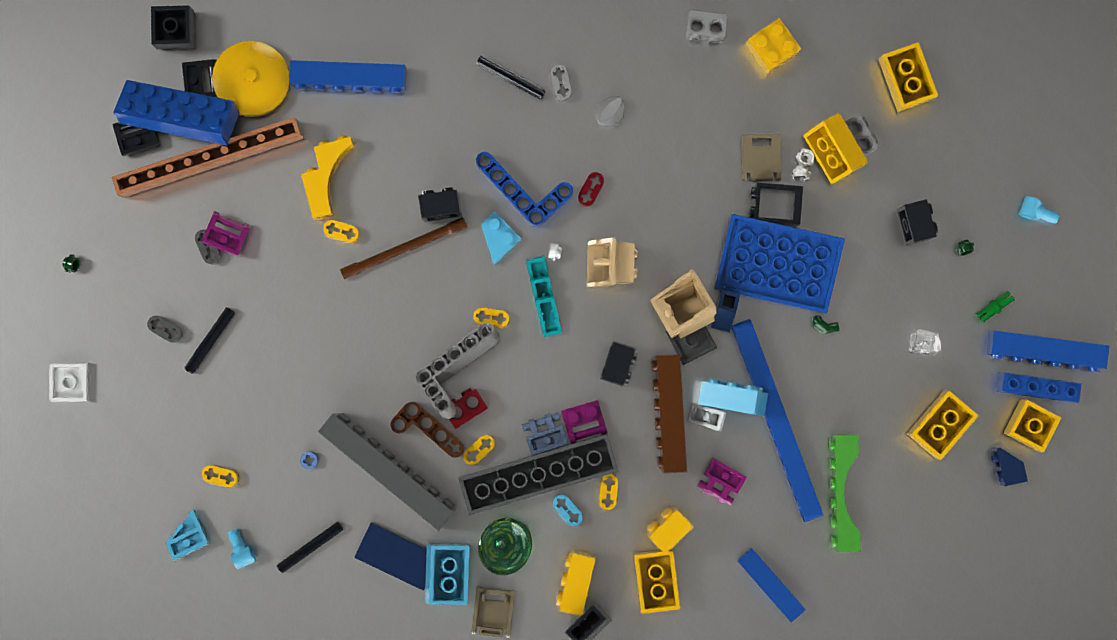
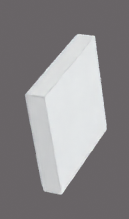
[49,363,90,402]

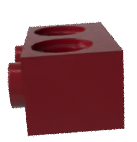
[443,388,488,429]

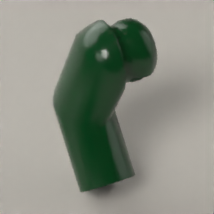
[812,315,839,334]

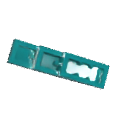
[526,255,562,337]

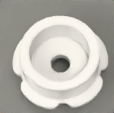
[796,148,815,166]
[792,165,811,181]
[548,243,562,261]

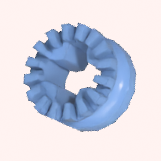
[300,451,318,469]

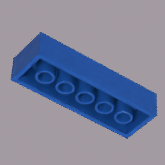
[113,80,239,146]

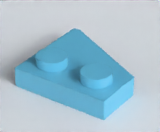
[481,211,521,264]
[166,510,210,561]

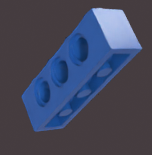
[996,373,1082,403]

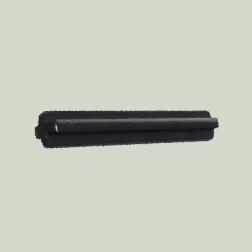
[477,56,545,100]
[184,307,235,374]
[277,522,343,573]

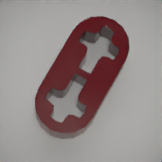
[578,172,604,207]

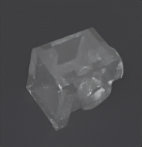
[909,329,941,356]

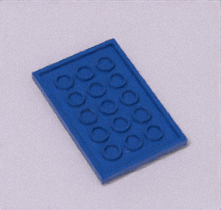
[714,213,845,313]

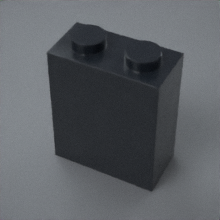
[565,604,612,640]

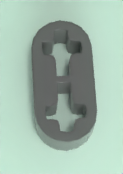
[195,229,221,265]
[147,316,183,343]

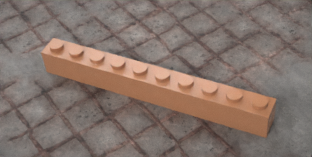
[111,117,304,198]

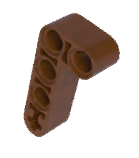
[390,402,465,458]

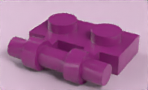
[697,458,747,505]

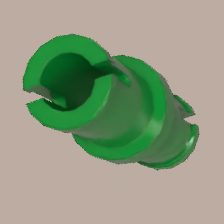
[976,291,1015,323]

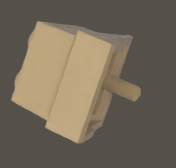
[587,238,638,288]
[650,269,717,339]

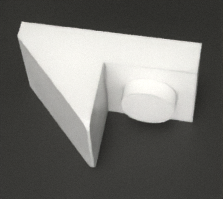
[688,403,726,431]

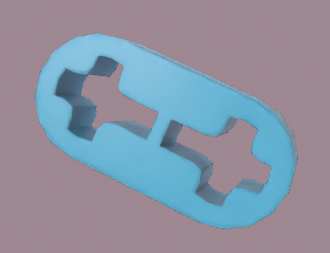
[553,494,583,526]

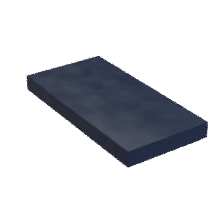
[354,522,427,591]

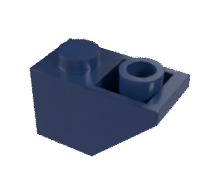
[711,289,741,332]
[990,447,1028,486]

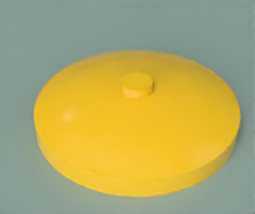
[212,41,290,117]

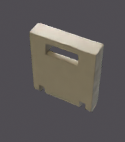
[741,134,781,181]
[471,587,515,638]

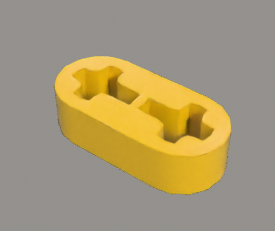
[323,220,360,243]
[473,308,509,328]
[463,435,495,465]
[201,465,239,487]
[599,474,618,510]

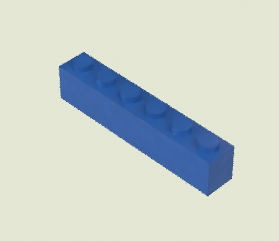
[289,60,407,94]
[987,331,1109,372]

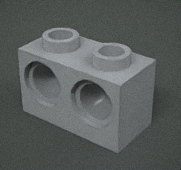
[686,10,728,43]
[845,114,878,155]

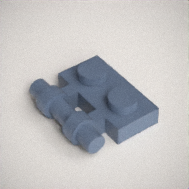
[522,412,568,455]

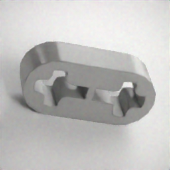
[550,64,571,101]

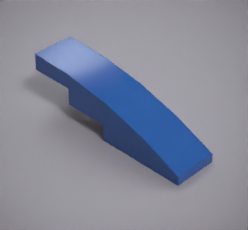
[738,549,806,623]

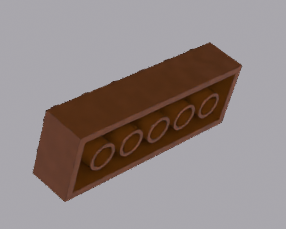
[651,354,687,473]

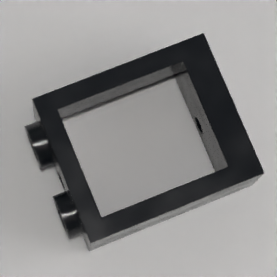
[749,182,803,226]

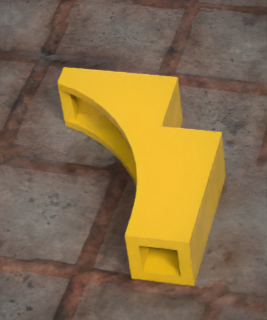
[301,135,355,220]

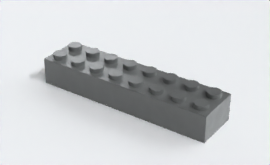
[318,413,456,531]
[458,433,618,515]

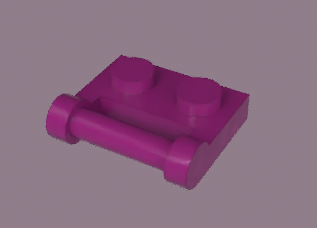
[201,211,250,257]
[561,400,607,444]

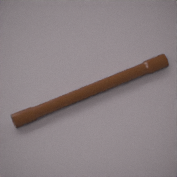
[340,217,467,280]

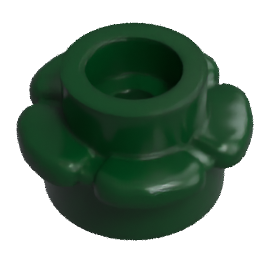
[956,240,974,256]
[62,254,80,273]

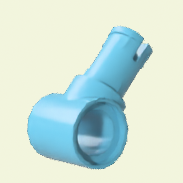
[1019,196,1060,224]
[227,529,256,569]

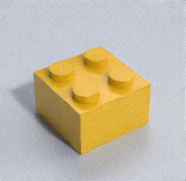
[746,18,801,75]
[1003,400,1061,452]

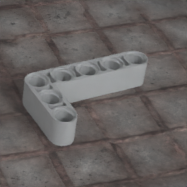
[415,323,500,419]

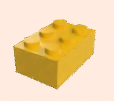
[878,42,938,113]
[803,113,868,185]
[907,390,979,460]
[646,506,693,554]
[633,548,680,614]
[556,549,596,616]

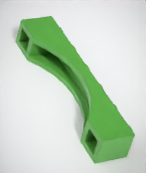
[829,434,861,552]

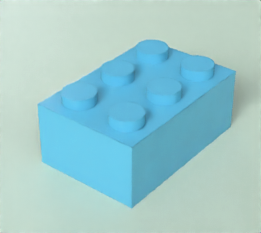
[698,379,768,416]
[425,543,470,605]

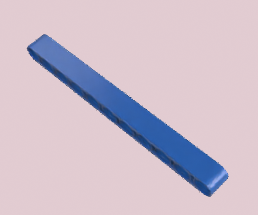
[732,319,823,522]

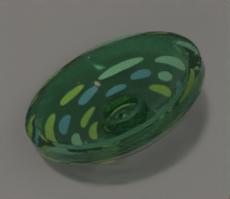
[478,517,532,575]

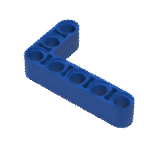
[476,152,573,227]

